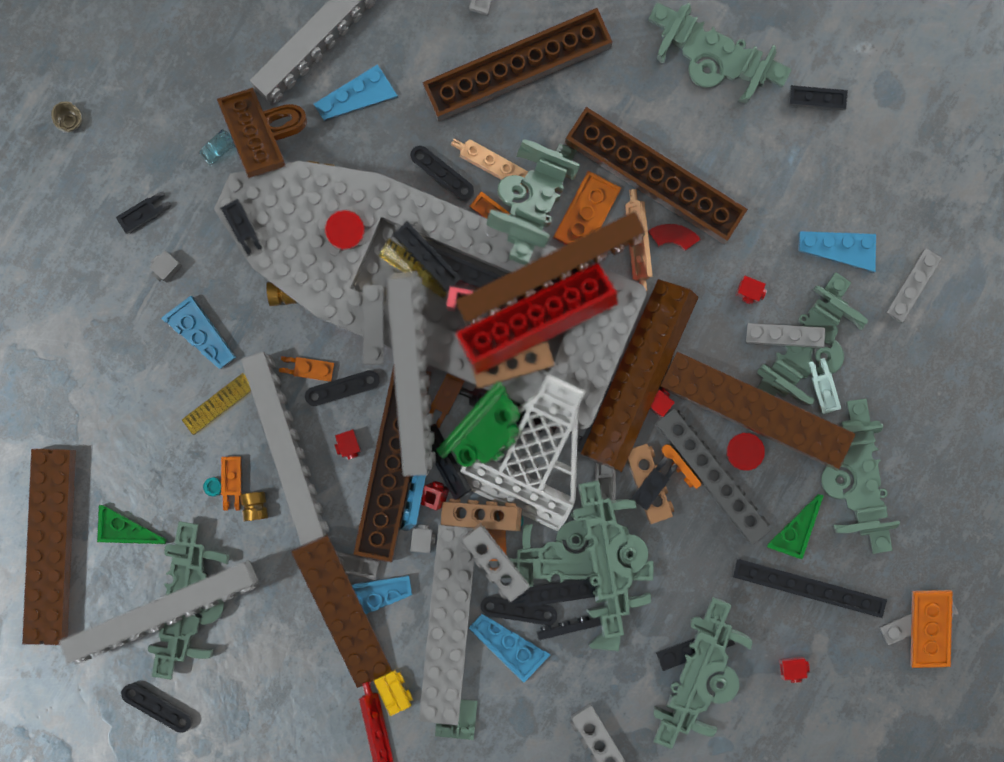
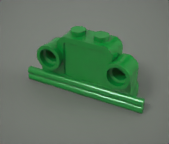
[436,381,520,467]

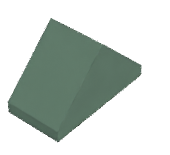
[588,633,620,651]

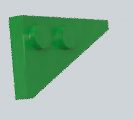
[766,494,824,560]
[97,505,166,544]

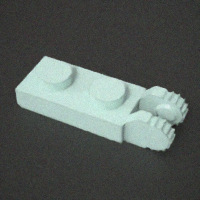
[809,358,841,414]

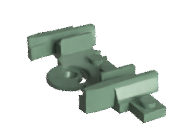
[648,2,792,104]
[486,139,580,265]
[757,272,868,406]
[821,398,900,554]
[571,480,651,639]
[498,520,653,589]
[148,521,230,680]
[653,597,753,749]

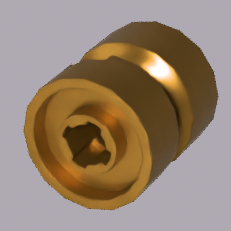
[266,282,297,306]
[240,491,268,522]

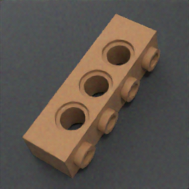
[471,342,554,389]
[627,444,674,524]
[441,499,522,531]

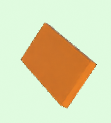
[553,171,621,245]
[910,590,953,668]

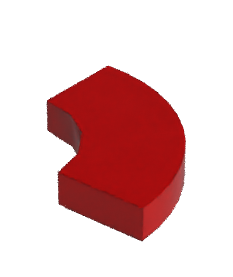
[648,224,701,251]

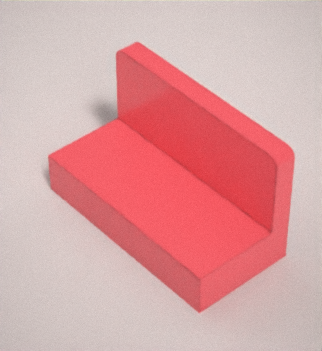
[447,287,474,312]

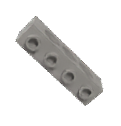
[462,523,529,602]
[570,704,625,762]

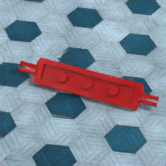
[359,681,394,762]

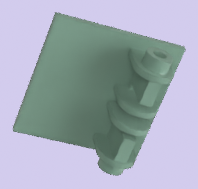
[435,699,477,740]

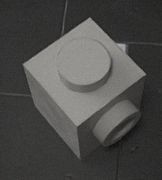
[149,251,182,282]
[410,524,436,553]

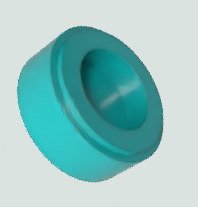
[203,477,221,497]

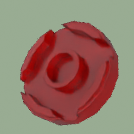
[325,210,365,250]
[726,433,765,471]

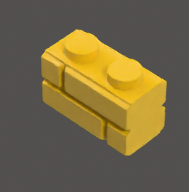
[374,669,413,716]

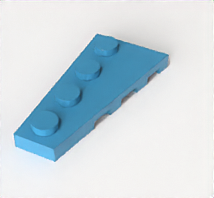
[314,64,398,121]
[798,231,876,273]
[161,296,237,369]
[400,475,426,531]
[352,575,412,614]
[468,614,551,683]

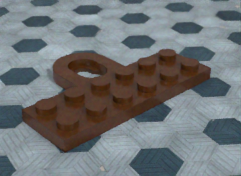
[217,88,307,178]

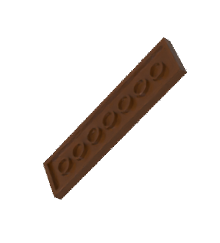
[291,534,392,688]

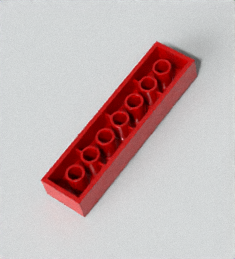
[456,263,618,375]

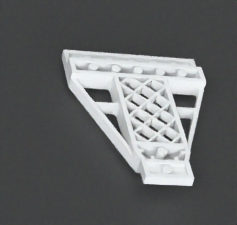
[460,375,584,531]

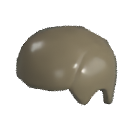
[51,101,82,133]

